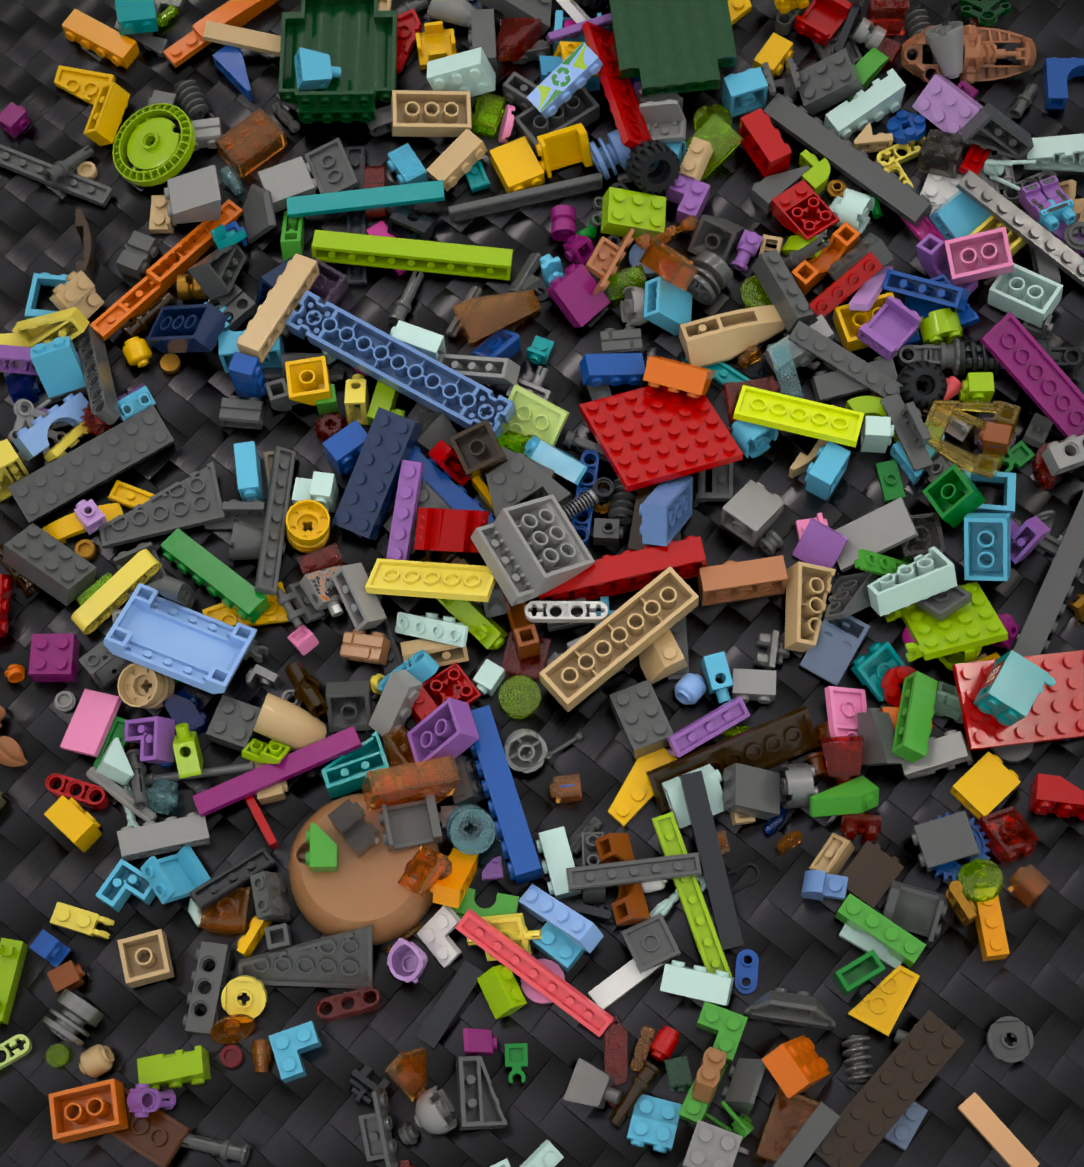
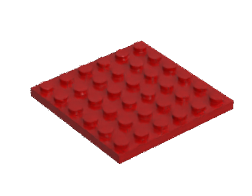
[579,385,743,492]

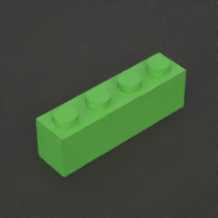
[891,671,938,763]

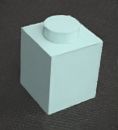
[473,659,505,696]

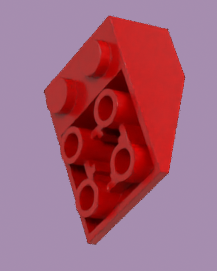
[771,179,840,241]
[411,662,481,724]
[1028,773,1084,820]

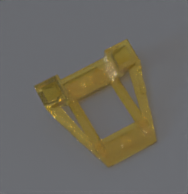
[924,401,1021,479]

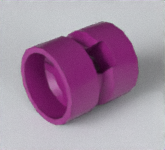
[551,205,576,242]

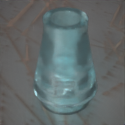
[219,165,245,195]

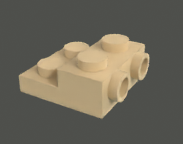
[49,270,105,319]

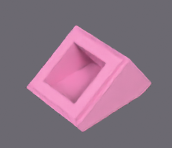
[287,625,319,656]

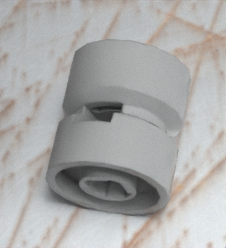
[851,17,887,50]

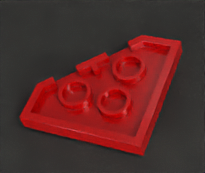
[397,8,422,74]

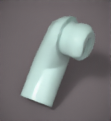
[188,898,207,927]

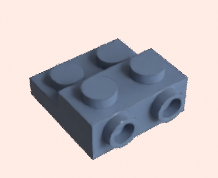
[884,1102,928,1151]

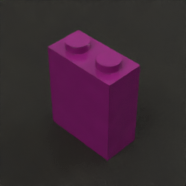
[546,263,610,328]

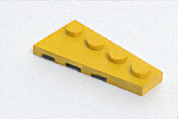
[202,581,289,627]
[608,748,677,828]

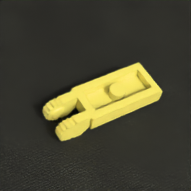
[44,419,93,463]
[50,902,115,939]

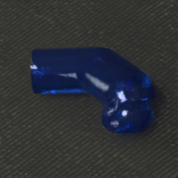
[763,804,787,835]

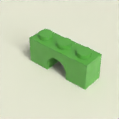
[451,888,520,919]

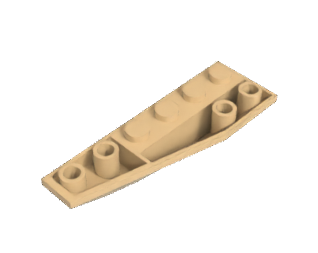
[679,305,787,367]

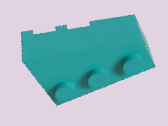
[321,731,392,799]

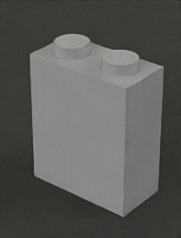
[258,156,318,213]

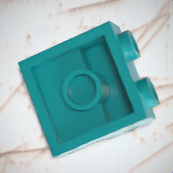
[850,641,906,702]

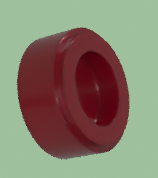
[220,1045,243,1069]

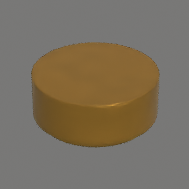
[160,353,181,374]
[74,539,97,561]

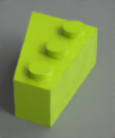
[137,1045,211,1091]

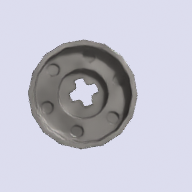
[42,988,104,1047]

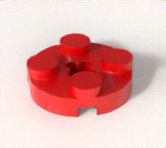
[881,666,916,707]

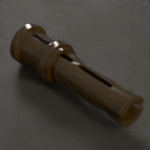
[121,292,175,339]
[0,544,39,596]
[608,1060,661,1128]

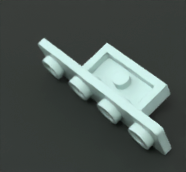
[395,612,468,647]

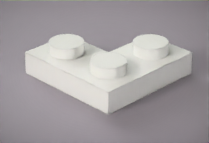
[417,905,462,968]

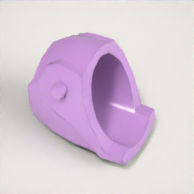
[387,938,428,984]

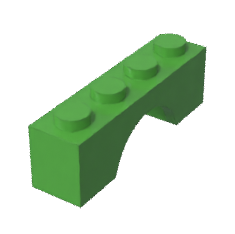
[835,894,926,968]

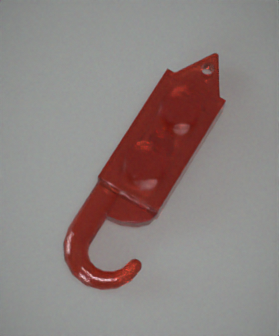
[605,1016,628,1109]

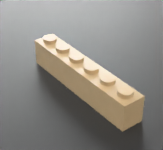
[237,254,320,363]

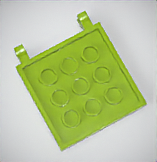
[885,582,1008,662]

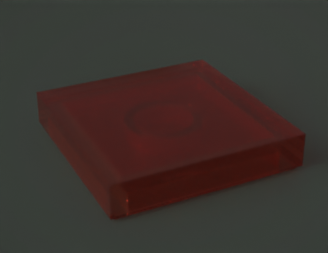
[501,631,551,681]

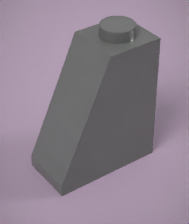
[858,708,904,766]

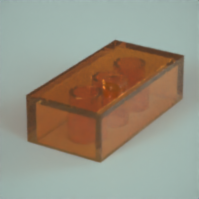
[362,755,460,811]

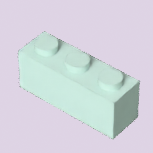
[536,826,581,900]
[660,960,734,1006]

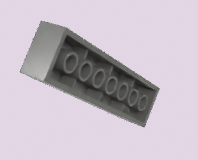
[8,405,174,525]

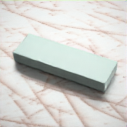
[839,924,902,969]

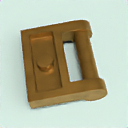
[945,881,977,927]

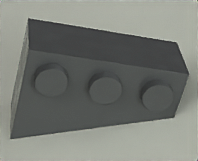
[826,232,894,282]
[188,243,247,300]

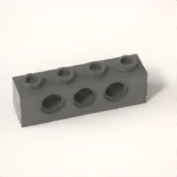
[183,941,231,1038]

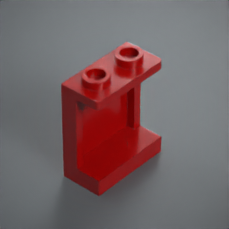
[794,0,853,47]

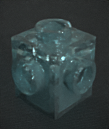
[146,778,179,815]

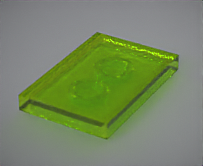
[685,113,743,182]

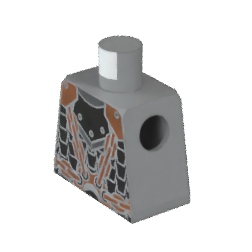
[299,565,343,617]

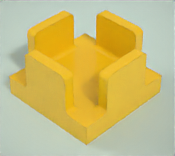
[415,21,457,70]

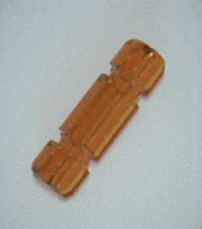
[630,1026,655,1071]

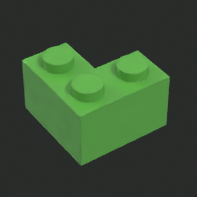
[696,1001,748,1064]

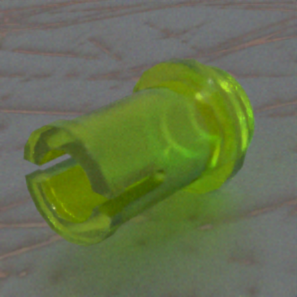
[156,4,179,27]

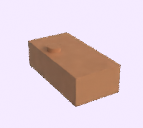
[697,555,788,606]

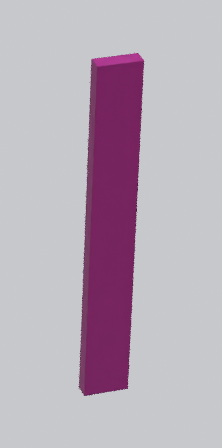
[192,726,362,817]

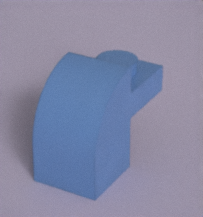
[801,870,849,901]

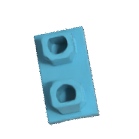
[539,254,563,287]

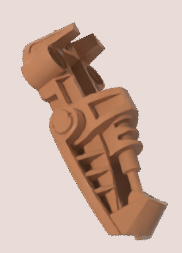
[901,25,1037,84]

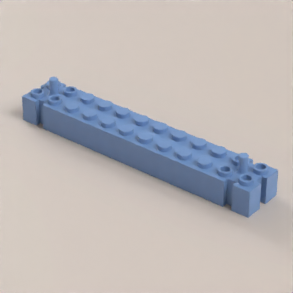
[285,290,516,439]

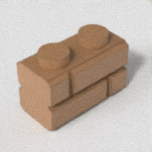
[340,629,391,665]

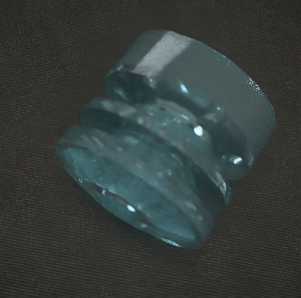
[445,803,496,855]

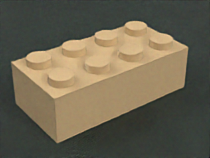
[391,90,472,137]

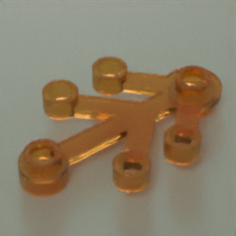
[635,215,699,251]

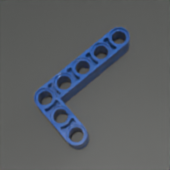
[572,450,599,548]

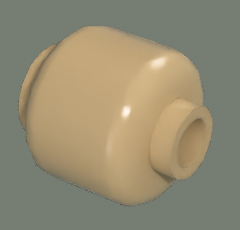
[79,1044,114,1078]

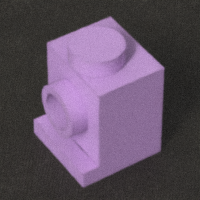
[74,499,107,535]

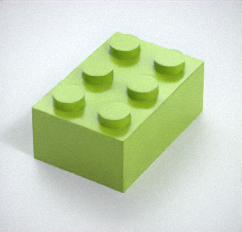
[601,187,666,241]

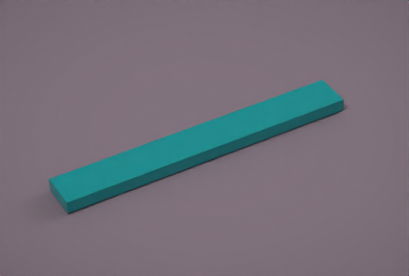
[287,180,445,218]

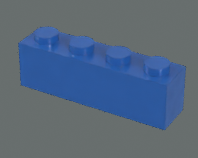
[882,269,970,311]

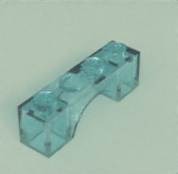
[767,339,805,399]

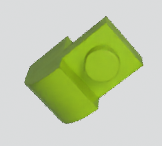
[799,149,830,195]

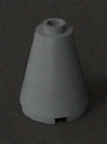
[228,519,286,561]

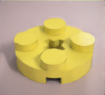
[221,975,267,1022]

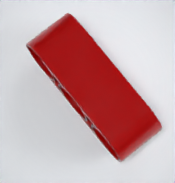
[45,773,109,810]

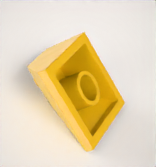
[285,356,332,406]

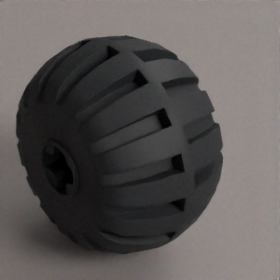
[897,360,947,412]

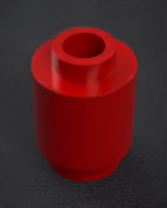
[649,1025,680,1061]

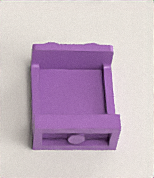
[857,295,922,361]

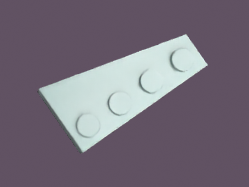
[1023,133,1084,172]
[867,546,957,617]

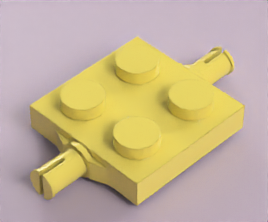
[467,913,542,961]

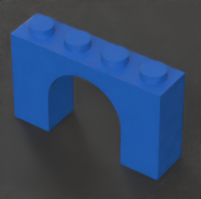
[1042,57,1084,109]

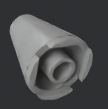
[426,0,477,28]
[925,21,964,79]

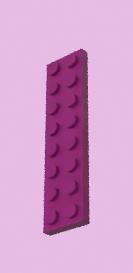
[979,311,1084,447]

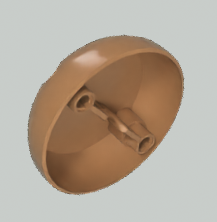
[288,793,441,945]

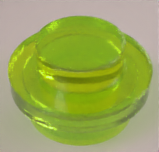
[46,1044,69,1067]

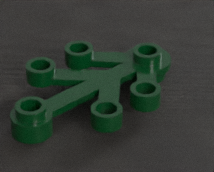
[959,0,1011,28]

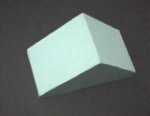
[96,737,134,786]

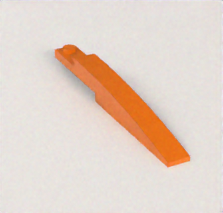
[163,0,279,68]
[90,199,243,341]

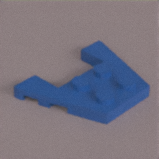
[903,274,980,346]

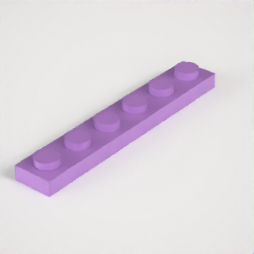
[386,460,424,561]

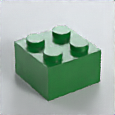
[922,464,986,528]

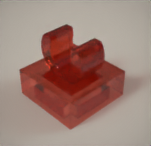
[877,36,902,64]

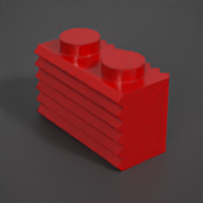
[428,440,470,486]

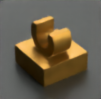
[1069,594,1084,622]

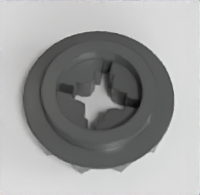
[1063,222,1084,252]

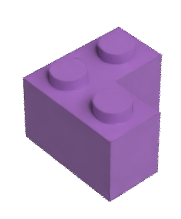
[666,173,710,229]
[1011,516,1051,564]
[124,716,175,764]

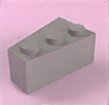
[765,314,834,377]
[902,730,975,779]

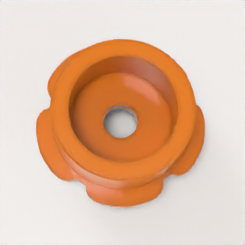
[4,664,25,683]

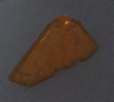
[452,290,541,343]

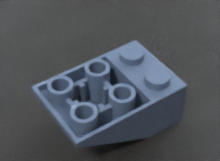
[799,615,870,687]

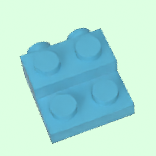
[627,1094,682,1153]

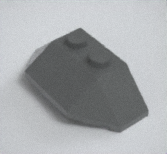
[743,988,836,1031]

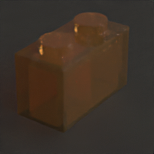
[1008,864,1051,908]

